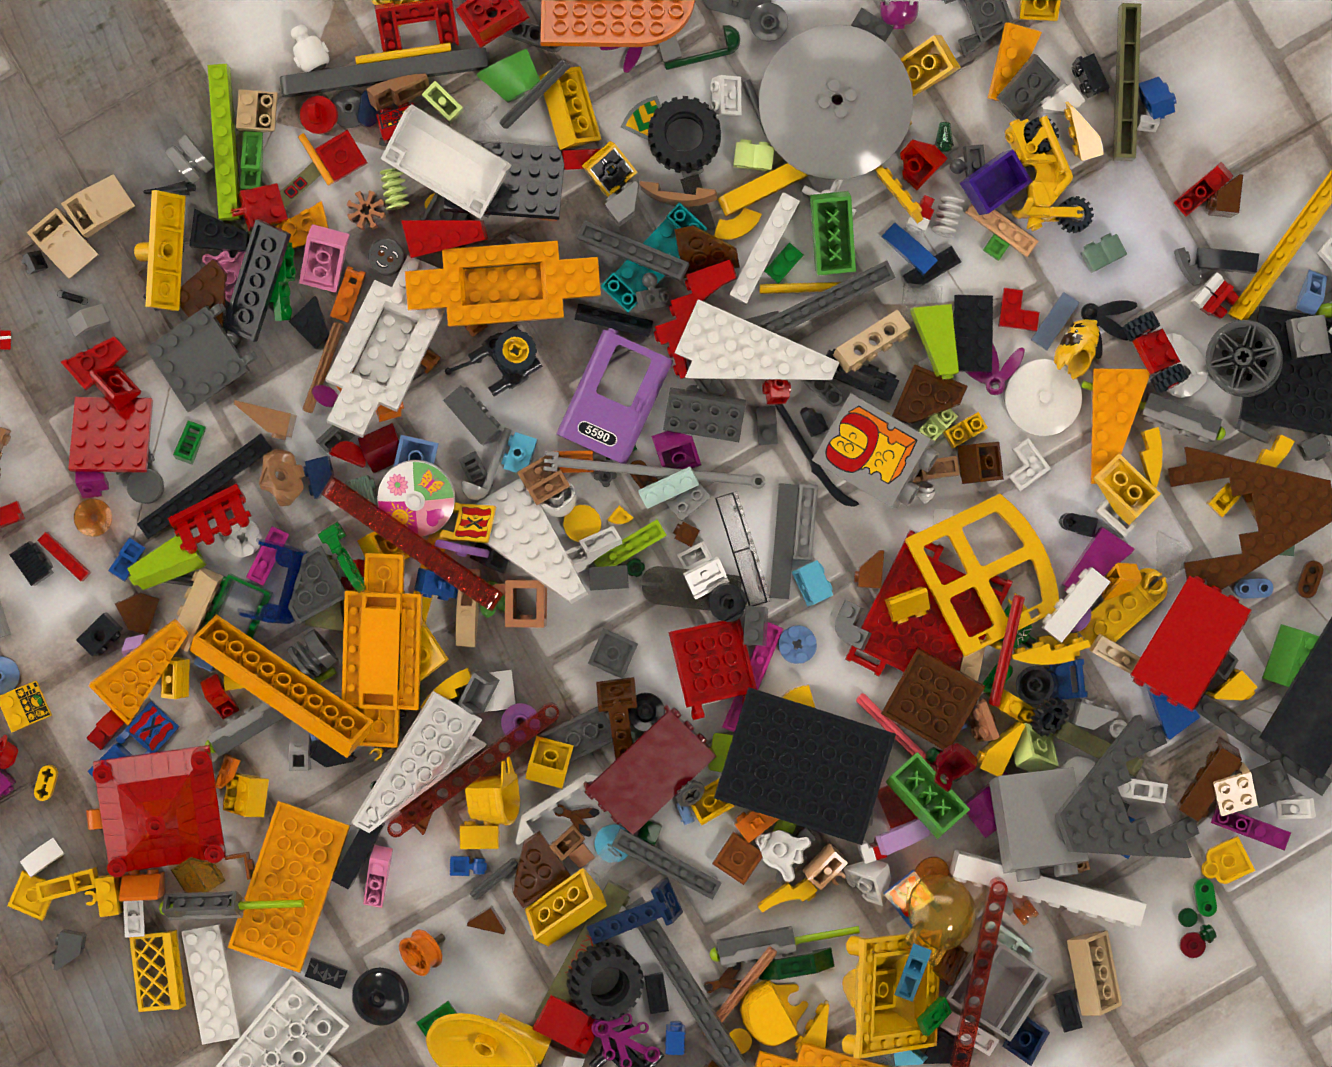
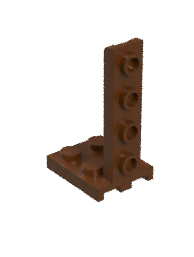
[596,677,637,760]

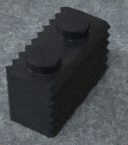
[9,541,54,586]

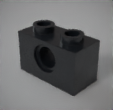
[76,613,123,656]

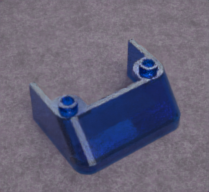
[237,538,308,624]

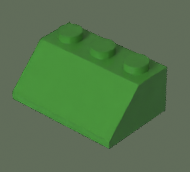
[1262,624,1320,688]

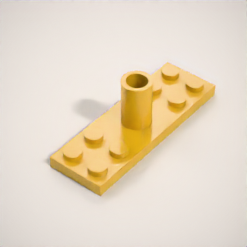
[134,190,186,311]

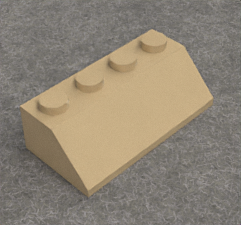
[177,567,224,652]
[1067,930,1122,1016]

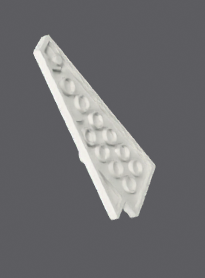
[675,300,839,380]
[475,478,588,604]
[352,691,486,833]

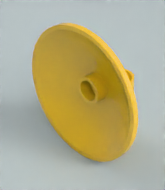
[426,1012,552,1067]

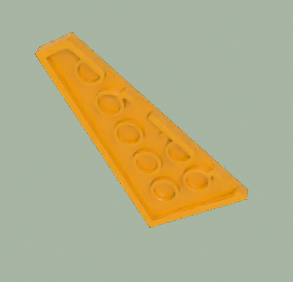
[1090,368,1150,484]
[89,619,188,726]

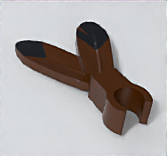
[554,804,600,837]
[704,962,742,993]

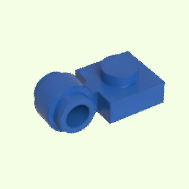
[450,856,487,876]

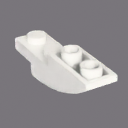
[1118,778,1168,803]

